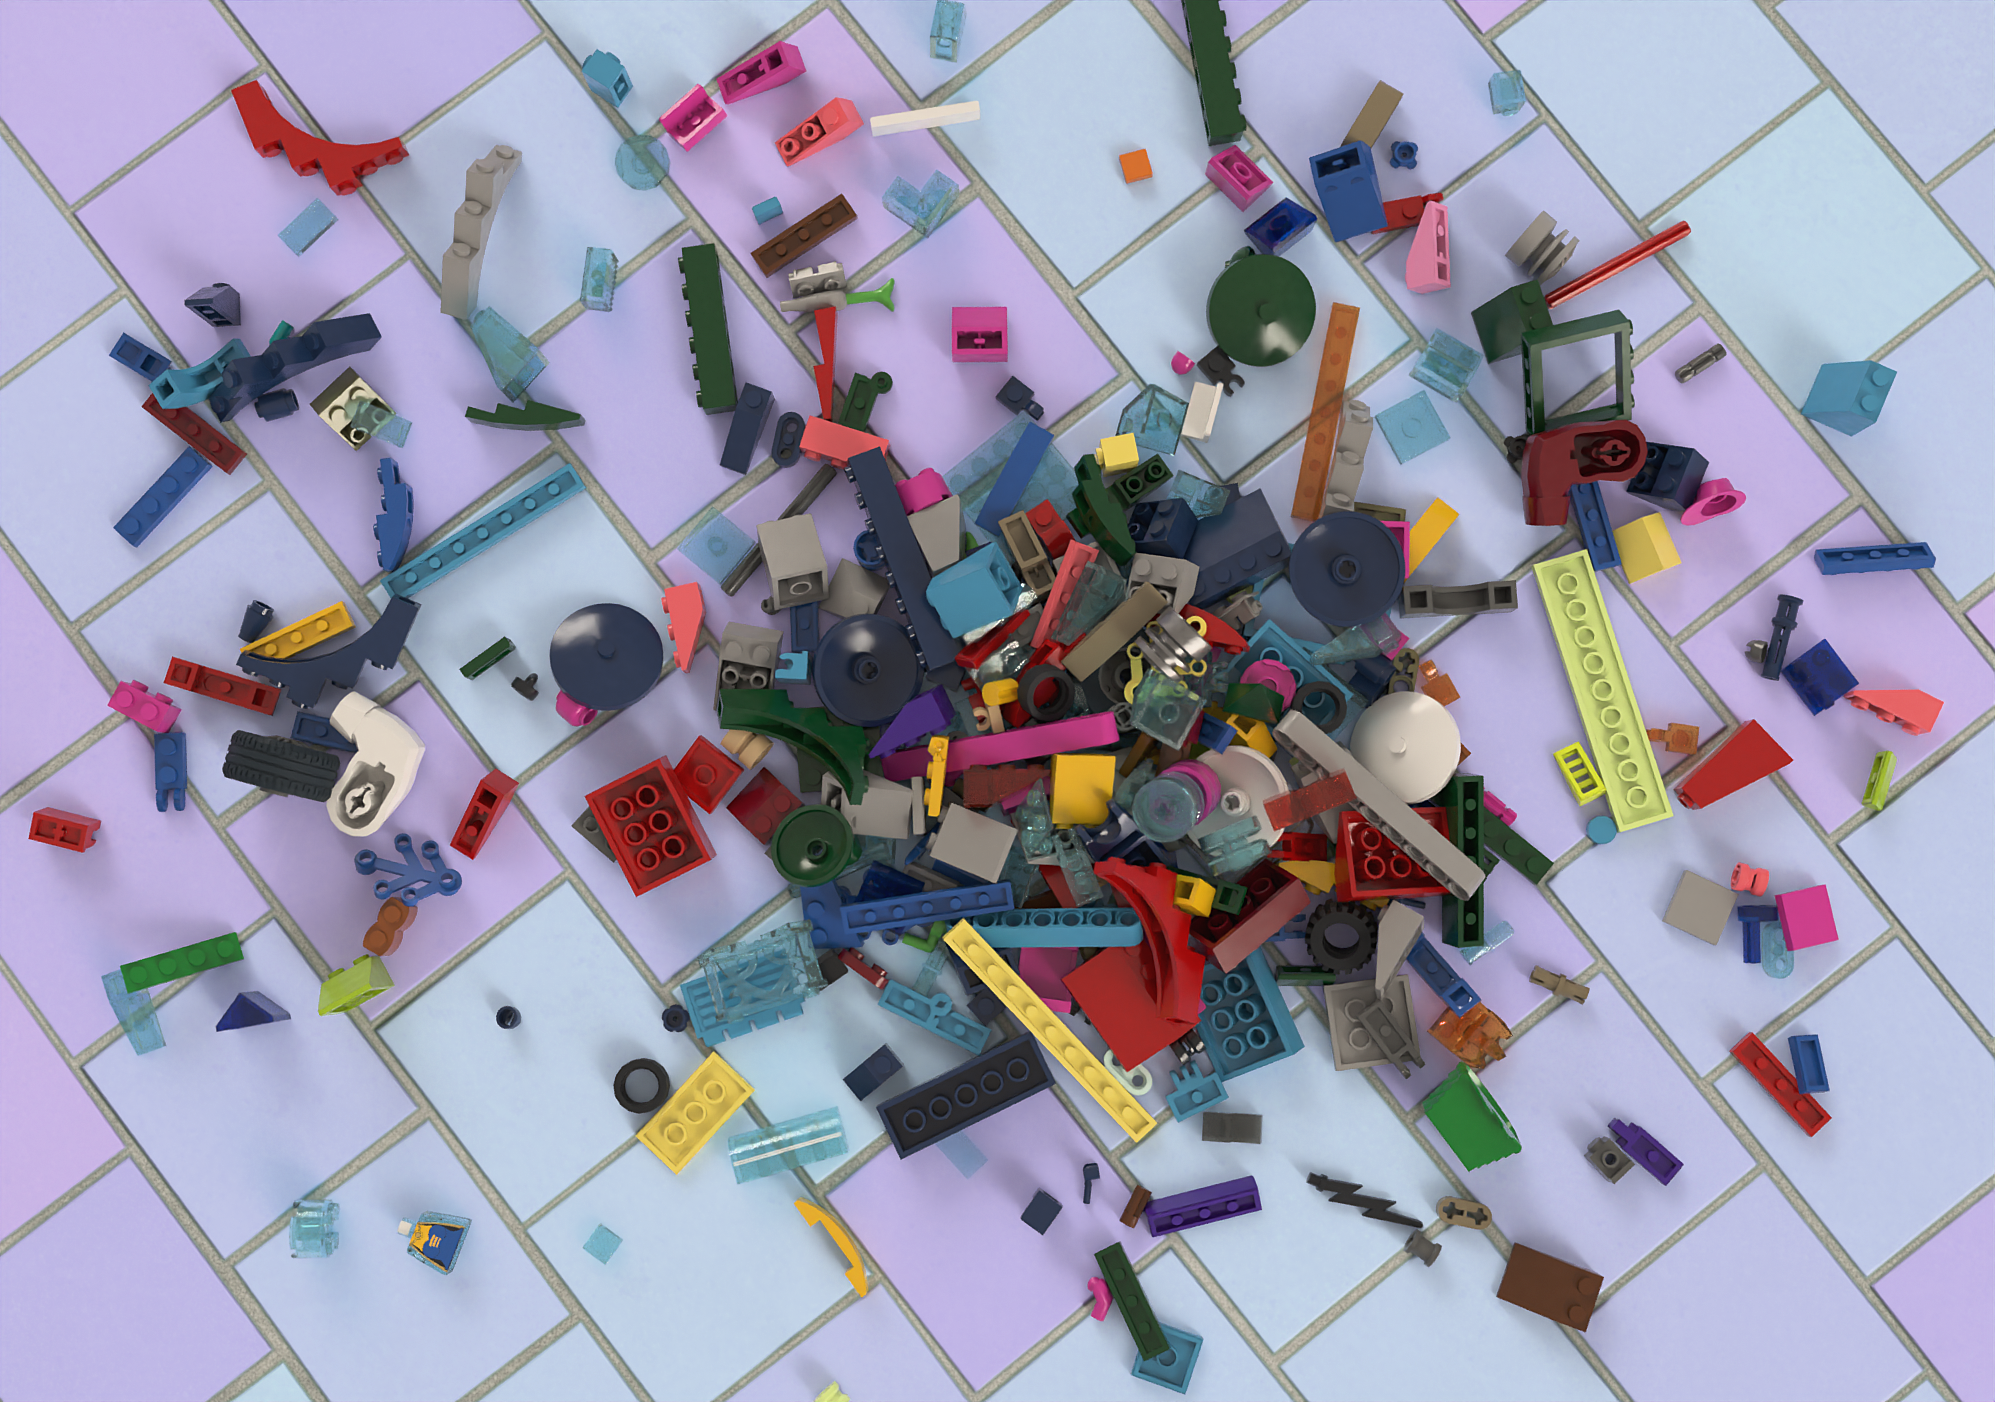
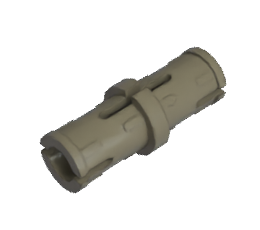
[1529,965,1590,1005]

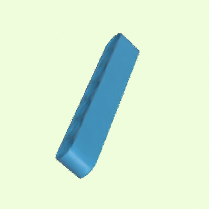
[945,908,1144,948]

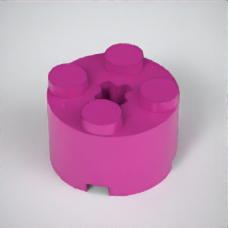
[895,468,953,516]

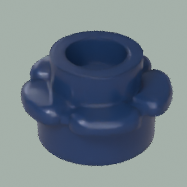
[662,1004,690,1032]

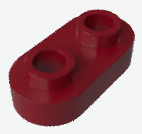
[837,947,889,990]

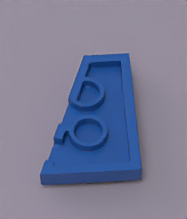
[800,879,865,949]

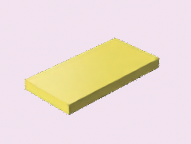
[635,1051,756,1175]

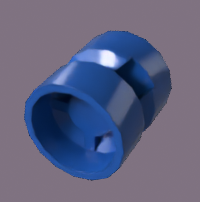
[853,530,886,571]

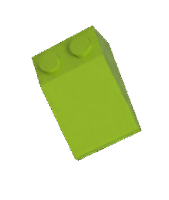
[318,954,395,1016]

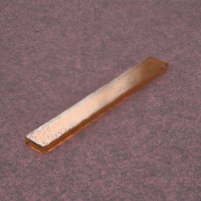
[1290,302,1360,522]

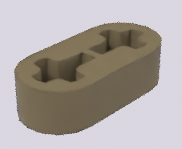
[1436,1196,1492,1230]

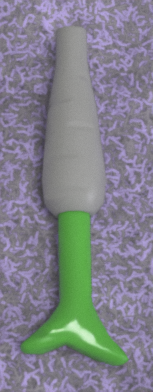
[780,278,895,312]

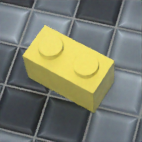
[1094,433,1139,477]

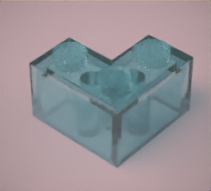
[882,169,960,238]

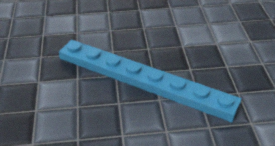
[380,463,586,598]

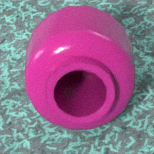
[556,691,598,727]

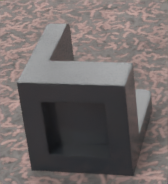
[804,948,848,991]

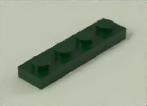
[1094,1241,1171,1361]

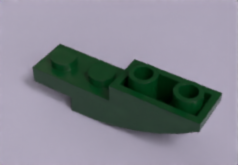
[1065,454,1174,539]
[1072,454,1136,566]

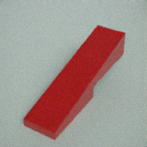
[813,306,838,422]

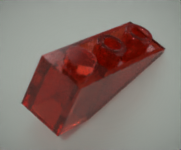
[964,764,1051,808]

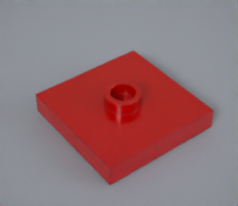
[674,735,744,814]

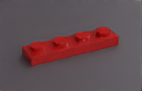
[1729,1032,1832,1137]

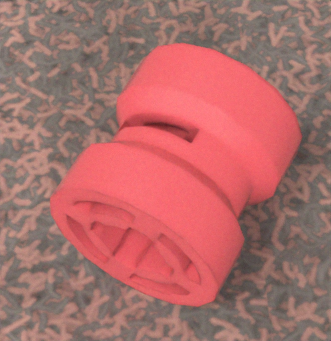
[1731,862,1769,897]

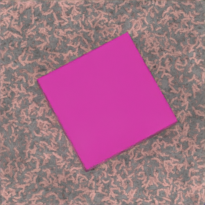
[1775,884,1839,951]

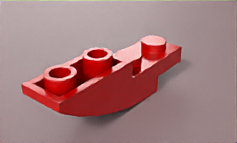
[1144,604,1250,655]
[1002,627,1086,728]

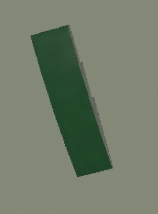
[465,400,586,431]

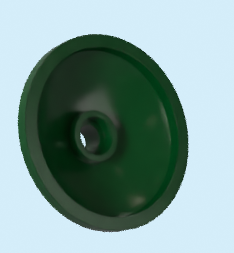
[771,804,854,887]

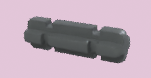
[1675,344,1727,384]

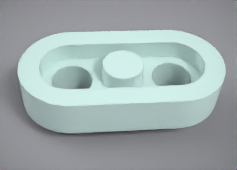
[1103,1049,1152,1096]

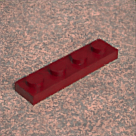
[141,393,247,475]

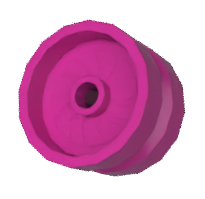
[1150,759,1221,829]

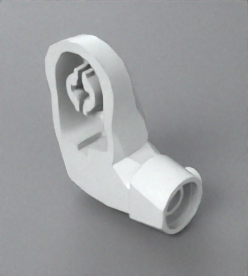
[326,691,425,836]

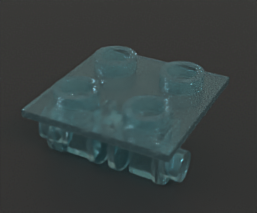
[1016,779,1053,859]
[988,845,1039,908]

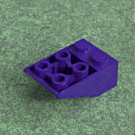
[869,684,956,759]

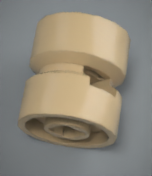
[720,730,774,770]

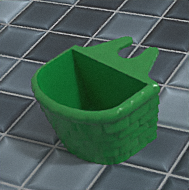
[1422,1061,1522,1172]

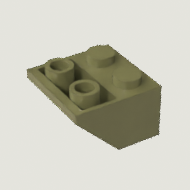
[310,366,397,451]

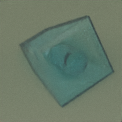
[1115,384,1189,456]
[1130,668,1207,751]

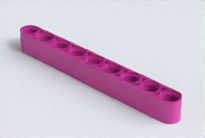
[880,711,1120,782]

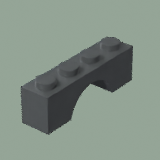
[1398,580,1518,619]

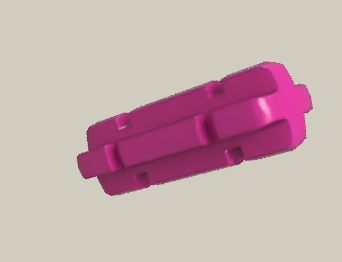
[1484,788,1517,826]

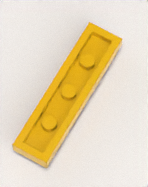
[240,601,356,659]

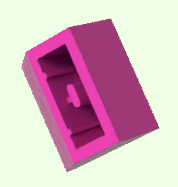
[952,307,1008,362]

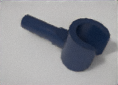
[1387,898,1426,909]
[1083,1163,1100,1204]

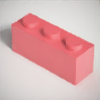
[799,415,890,470]

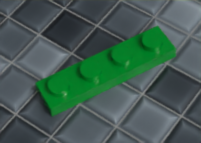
[120,932,244,994]

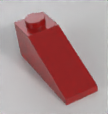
[450,768,519,860]

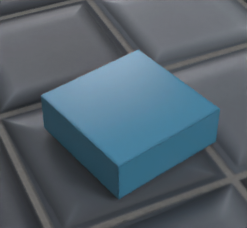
[752,196,783,225]

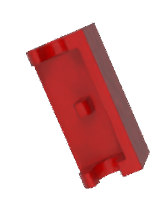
[28,807,101,853]

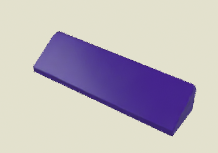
[1145,1176,1262,1238]

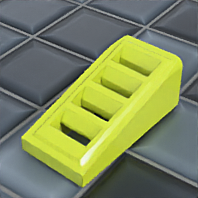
[1553,741,1606,806]

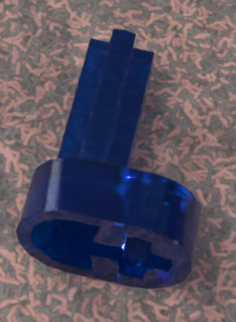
[1737,905,1779,964]

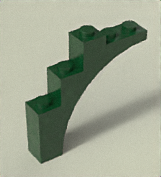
[716,689,870,805]

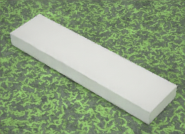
[870,100,980,137]

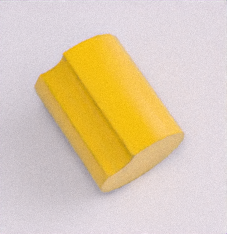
[982,678,1019,706]

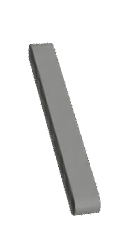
[1272,710,1485,901]

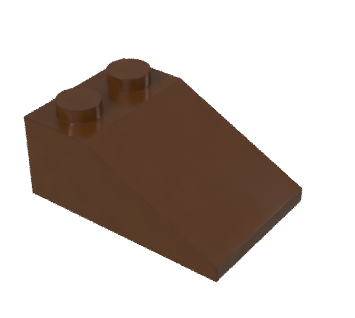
[1496,1242,1604,1333]

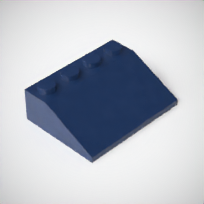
[1183,488,1292,610]

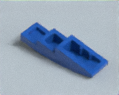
[974,422,1054,538]

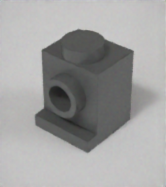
[1584,1136,1635,1184]

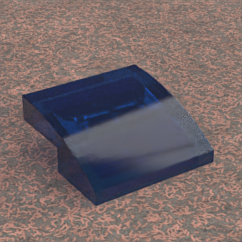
[853,860,925,936]

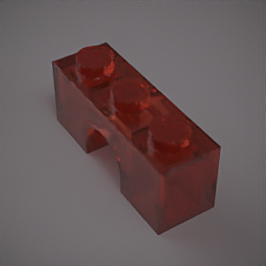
[1263,768,1357,831]

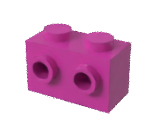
[107,680,182,733]

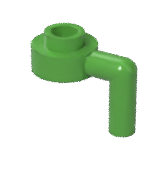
[902,920,947,953]

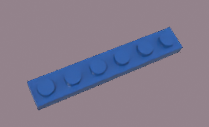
[840,879,1014,935]

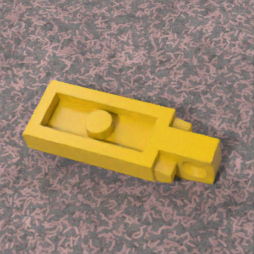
[924,735,949,817]

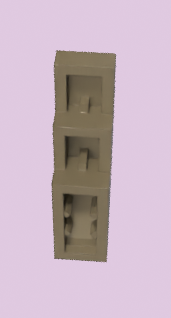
[1061,581,1168,682]

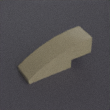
[998,510,1056,604]

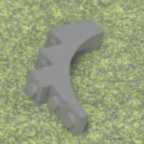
[440,145,522,320]
[1318,400,1373,519]

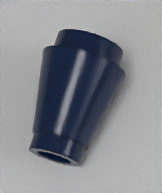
[238,600,274,643]

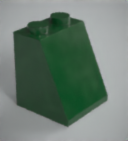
[1471,279,1553,364]

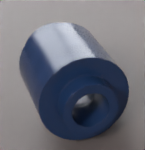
[254,388,299,422]
[1353,646,1397,686]

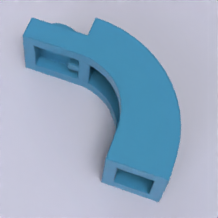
[148,338,251,409]

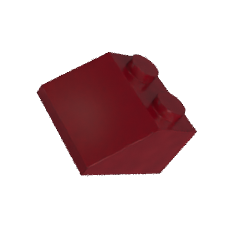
[726,767,805,846]

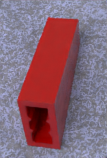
[1673,719,1793,810]

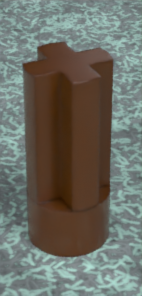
[1119,1184,1152,1228]

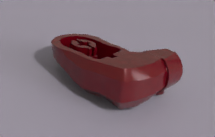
[1521,420,1647,526]

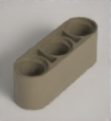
[1340,80,1404,149]

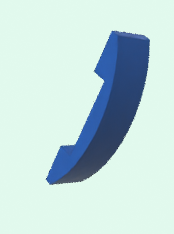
[1406,932,1482,1018]

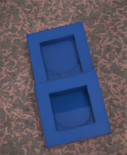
[109,332,172,382]

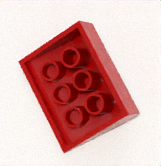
[584,755,717,897]
[1334,807,1451,902]
[1060,939,1201,1072]

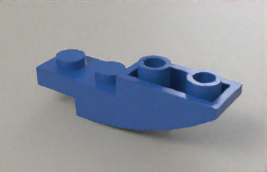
[373,457,414,574]

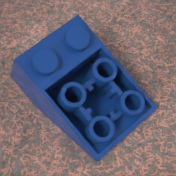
[1309,140,1388,243]

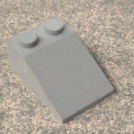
[1375,899,1424,1000]

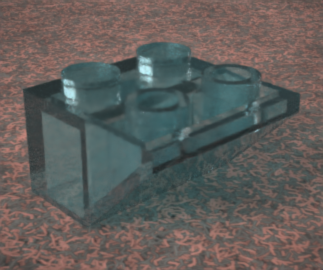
[1408,328,1484,403]

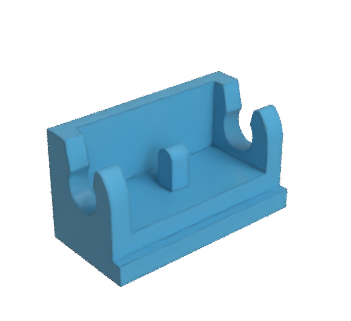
[775,651,813,685]

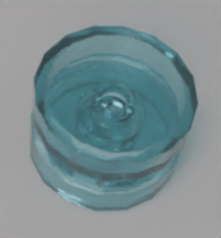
[1132,772,1205,843]
[1197,815,1272,877]

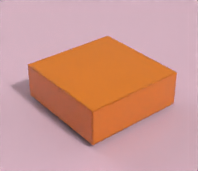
[1119,148,1153,184]

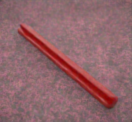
[1544,221,1691,309]

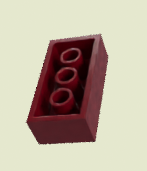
[1188,858,1311,974]

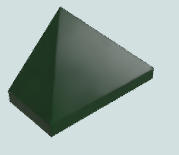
[1222,683,1284,725]

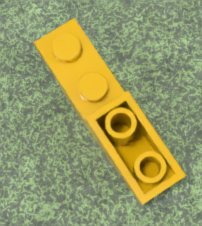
[1276,860,1389,911]

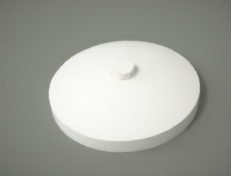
[1350,691,1461,805]
[1184,745,1290,860]

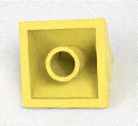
[1612,512,1682,584]

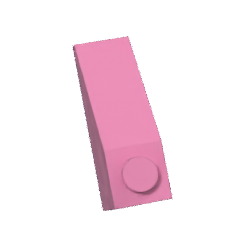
[1405,201,1451,294]

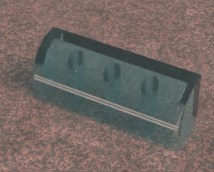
[728,1106,850,1185]

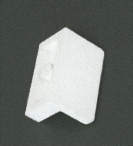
[1181,381,1224,443]

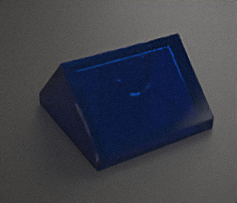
[1244,197,1317,257]
[216,991,291,1032]

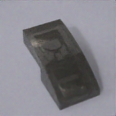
[1202,1112,1263,1144]

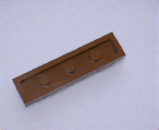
[750,193,858,278]

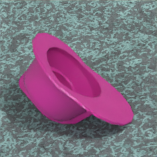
[1680,478,1746,526]

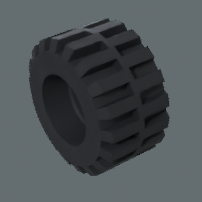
[1305,898,1378,975]

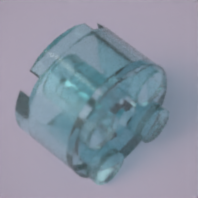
[289,1199,340,1259]

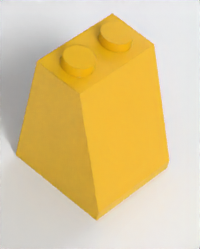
[1049,753,1115,829]

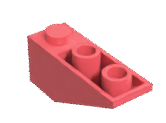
[775,97,864,167]
[661,582,706,673]
[1843,689,1944,736]

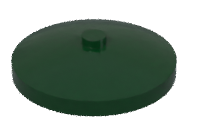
[1206,254,1316,367]

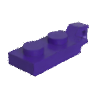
[1608,1117,1684,1186]

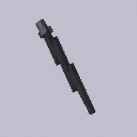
[1306,1172,1423,1228]

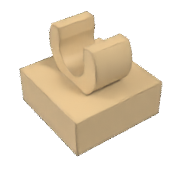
[972,703,1005,734]

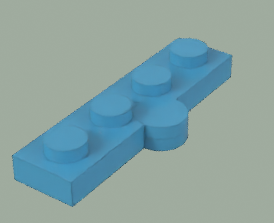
[877,979,992,1055]

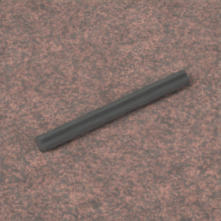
[721,463,837,597]

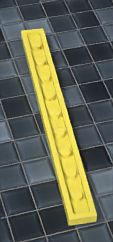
[943,918,1157,1143]

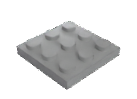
[1323,974,1421,1071]

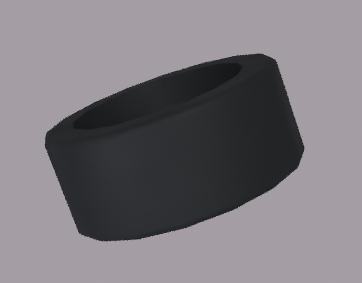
[1017,664,1075,722]
[1291,681,1347,734]
[613,1058,670,1114]

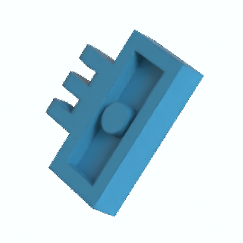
[1165,1060,1229,1123]

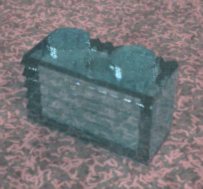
[580,247,619,312]

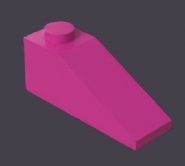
[716,41,806,104]

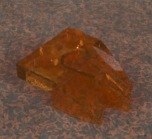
[1427,1002,1513,1069]

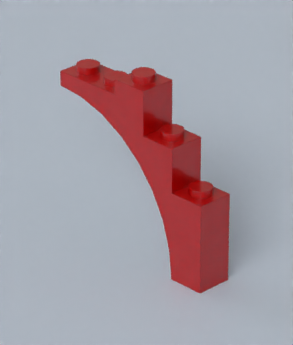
[231,80,409,196]
[1094,857,1206,1024]

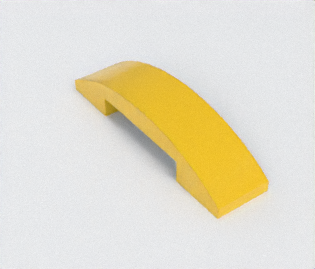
[1404,497,1459,583]
[794,1197,868,1297]

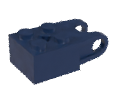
[1074,798,1171,900]

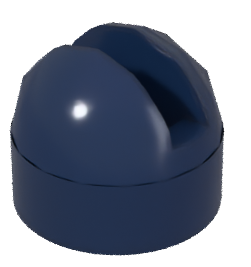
[496,1006,522,1029]

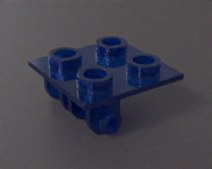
[1781,639,1859,716]

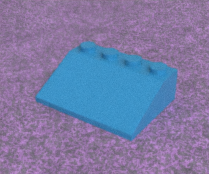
[1210,619,1354,758]
[1195,946,1305,1082]

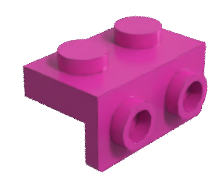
[659,84,728,152]

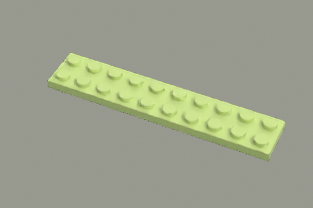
[1531,549,1674,833]

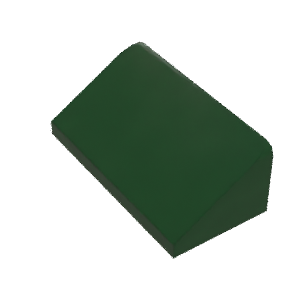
[1275,965,1336,986]

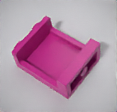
[1018,947,1079,1013]

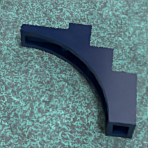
[209,313,382,423]
[236,593,422,709]

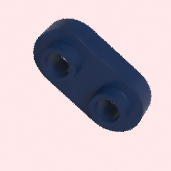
[771,412,806,468]

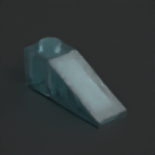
[1051,561,1127,646]
[1310,612,1402,666]
[101,969,166,1056]

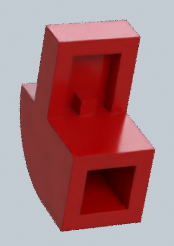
[1025,499,1076,561]

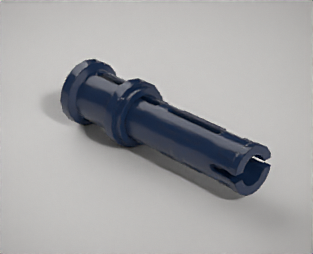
[1761,594,1804,681]

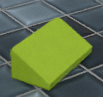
[1861,750,1897,811]

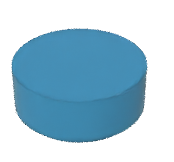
[1586,816,1617,844]

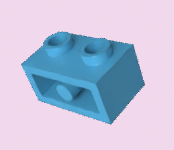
[581,49,633,108]

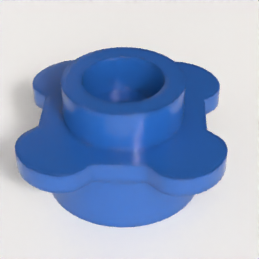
[1390,141,1418,169]

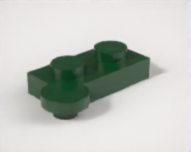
[838,372,893,432]

